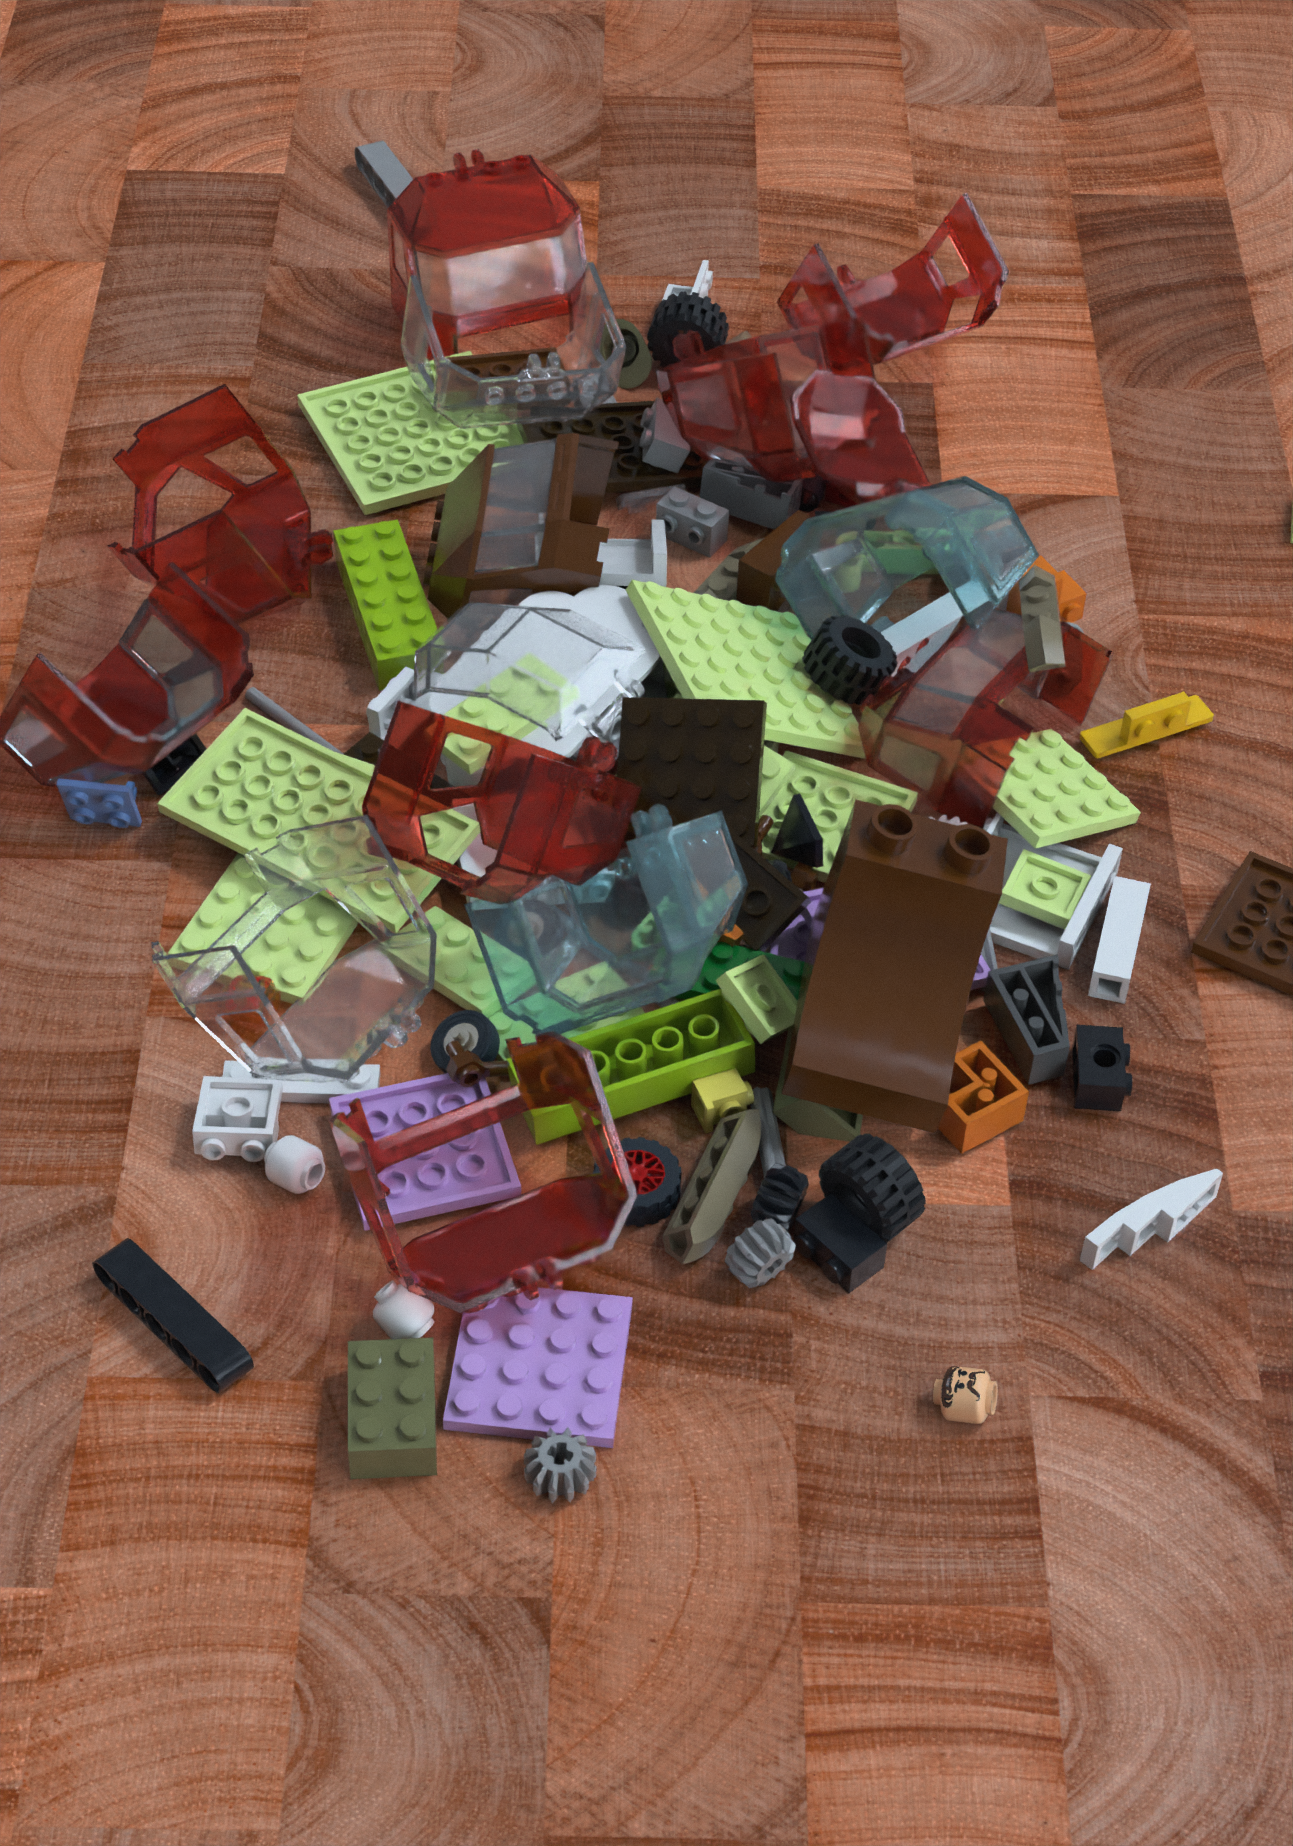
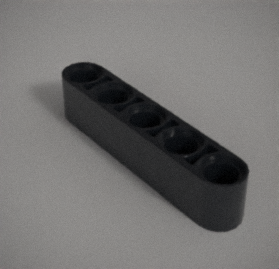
[92,1238,254,1394]

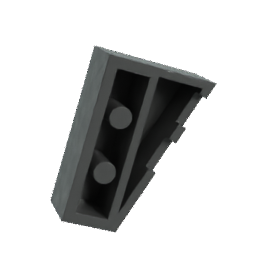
[699,458,804,530]
[983,954,1070,1085]

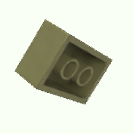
[348,1337,437,1479]

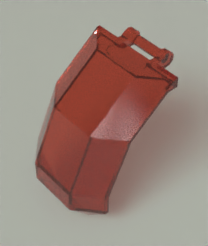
[790,370,971,517]

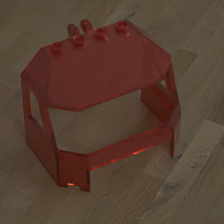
[777,193,1009,371]
[107,384,333,625]
[362,700,643,904]
[329,1031,638,1313]

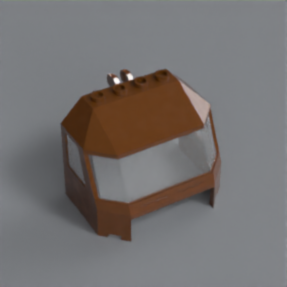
[423,433,619,634]

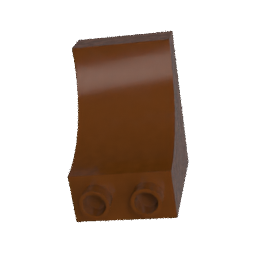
[782,799,1008,1133]

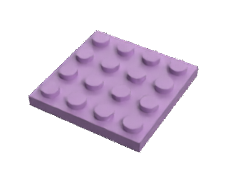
[329,1073,521,1231]
[443,1280,633,1448]

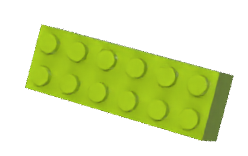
[333,519,446,691]
[507,989,755,1145]

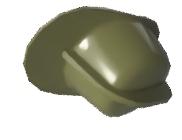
[596,319,652,389]

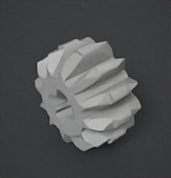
[725,1218,796,1288]
[524,1427,597,1504]

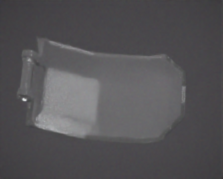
[413,602,647,741]

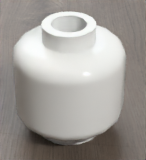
[264,1135,325,1194]
[373,1280,435,1339]

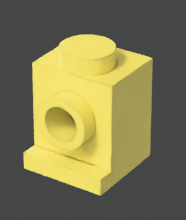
[691,1068,754,1134]

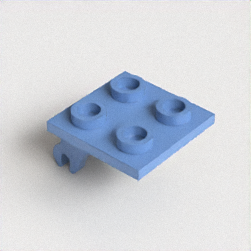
[57,778,142,828]

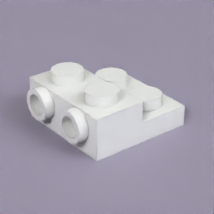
[192,1076,283,1162]

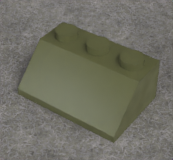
[773,1028,863,1142]

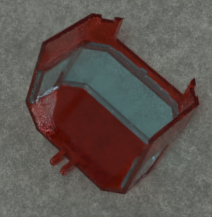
[0,561,254,788]

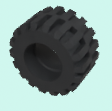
[647,291,729,377]
[802,615,898,705]
[819,1134,926,1243]

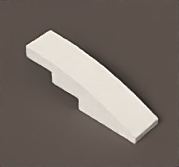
[1080,1169,1223,1270]

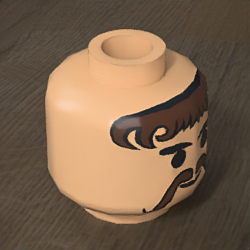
[933,1366,998,1424]

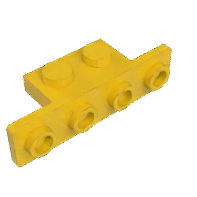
[1079,692,1214,759]

